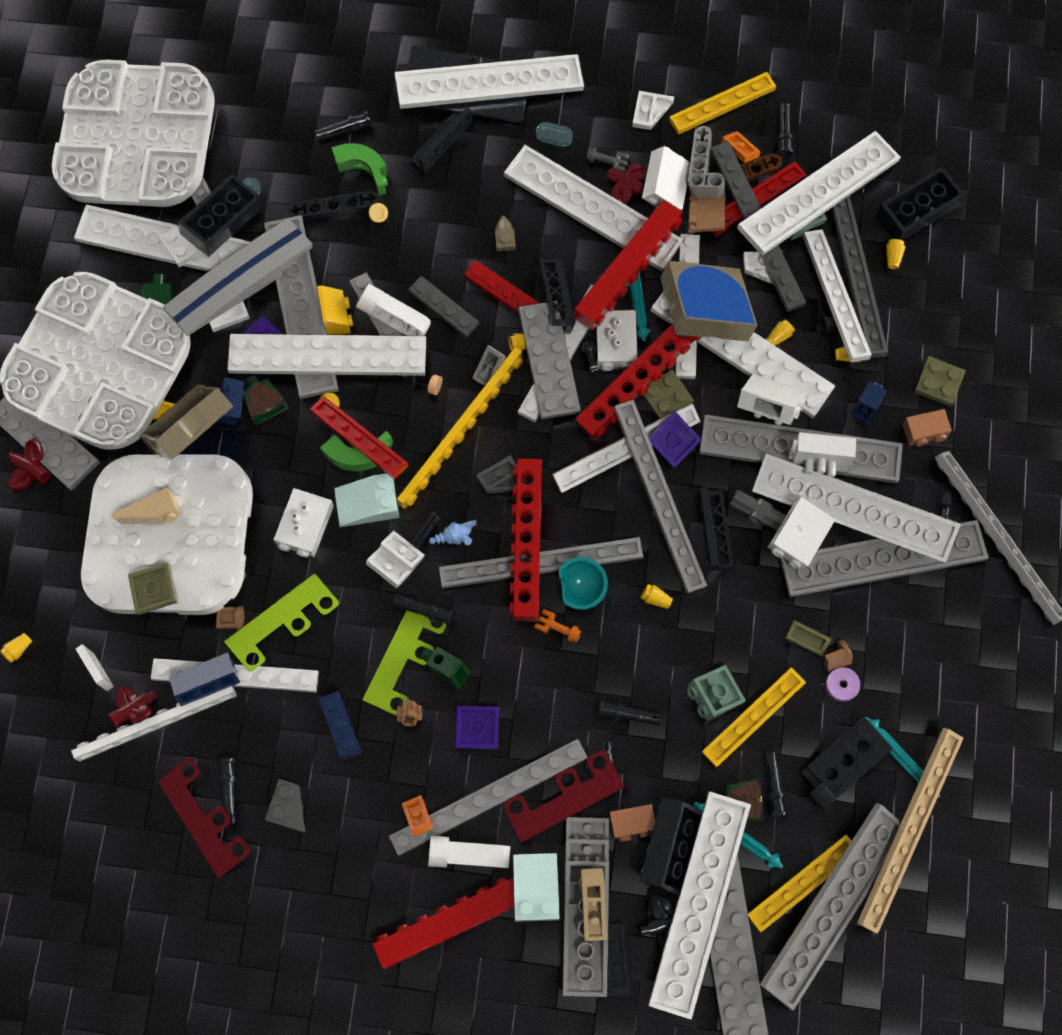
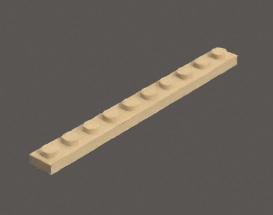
[857,728,963,934]

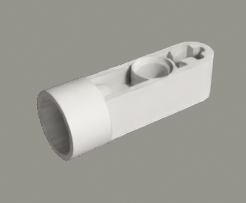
[356,283,431,336]
[428,836,510,868]

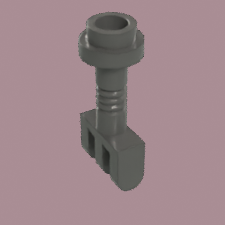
[586,147,629,172]

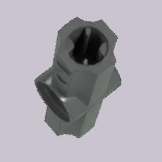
[729,490,786,532]

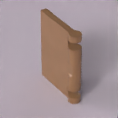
[688,193,725,233]

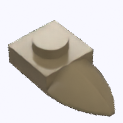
[495,216,516,251]

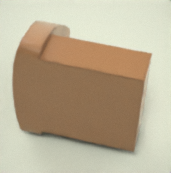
[216,606,244,631]
[824,640,853,672]

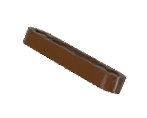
[717,153,782,190]

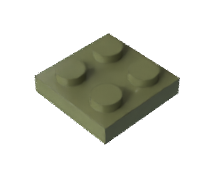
[914,356,966,407]
[643,370,694,419]
[128,562,178,615]

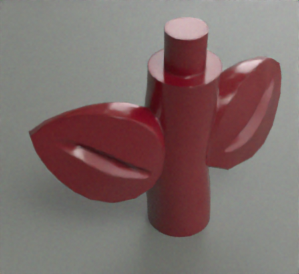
[606,164,648,205]
[7,438,50,490]
[107,686,157,727]

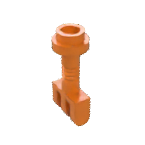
[534,609,581,642]

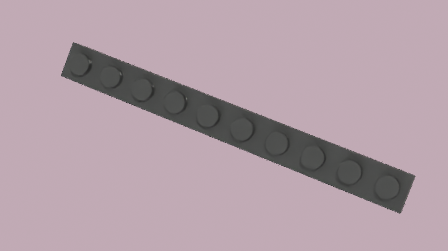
[711,141,806,312]
[831,195,888,357]

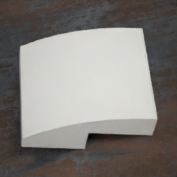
[366,531,424,588]

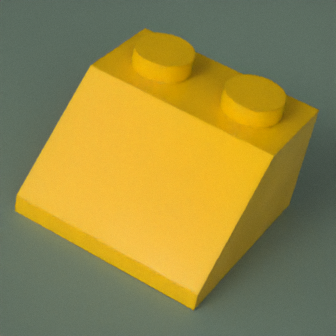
[317,286,353,335]

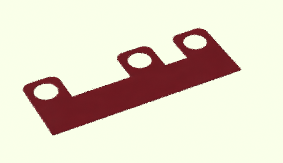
[504,750,625,843]
[158,758,250,879]

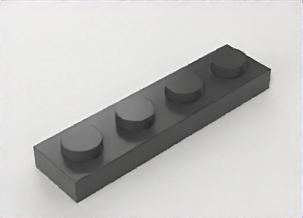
[409,276,479,338]

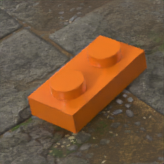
[721,131,760,163]
[402,795,434,837]

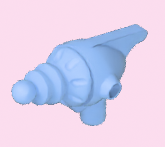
[429,520,476,545]

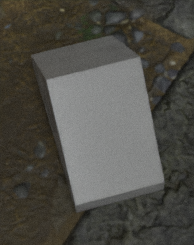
[473,345,505,386]

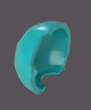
[559,557,608,609]

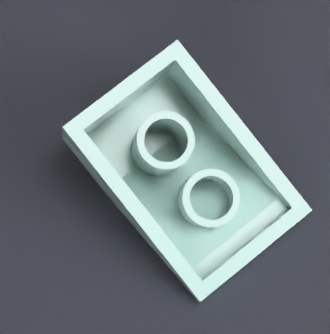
[334,474,400,527]
[513,853,559,922]

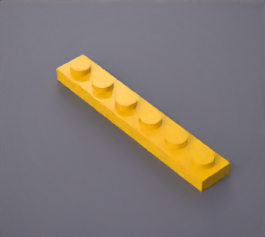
[669,72,776,135]
[701,667,806,768]
[747,835,851,933]

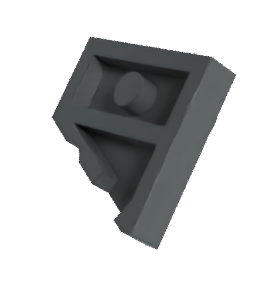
[476,455,529,494]
[265,779,306,833]

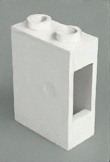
[642,146,690,210]
[596,310,637,371]
[737,374,806,425]
[789,432,856,477]
[274,488,334,558]
[767,497,835,570]

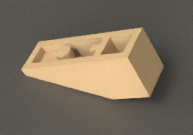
[111,488,182,524]
[581,868,607,941]

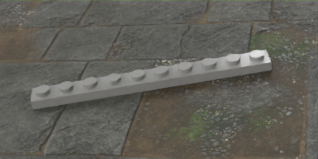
[614,400,707,594]
[935,451,1062,625]
[439,537,643,589]
[389,739,588,856]

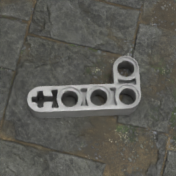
[688,126,725,199]

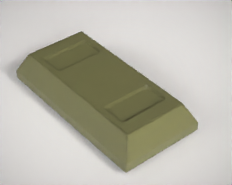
[785,620,831,657]

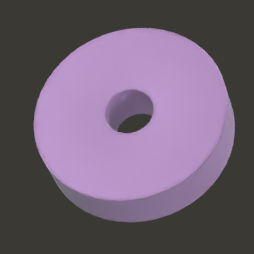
[826,667,860,702]

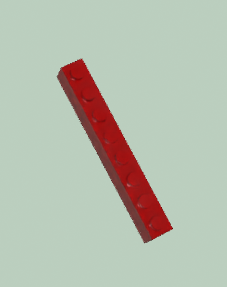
[574,200,682,331]
[373,877,515,969]

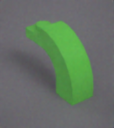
[332,143,388,195]
[320,431,393,471]

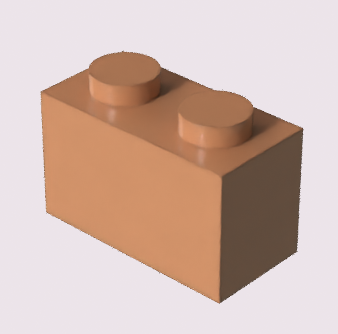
[902,409,952,447]
[609,804,655,842]

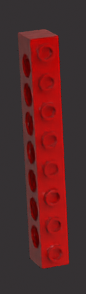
[575,324,702,440]
[510,459,542,622]

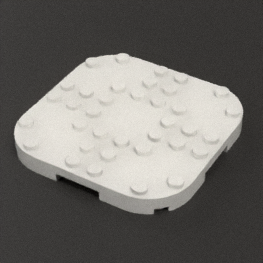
[52,60,215,207]
[0,272,190,449]
[81,455,253,615]

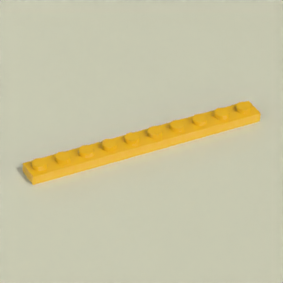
[397,347,523,509]

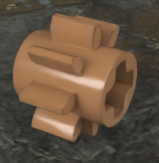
[397,701,422,726]

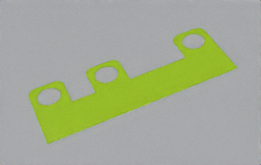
[224,574,339,671]
[363,611,446,716]

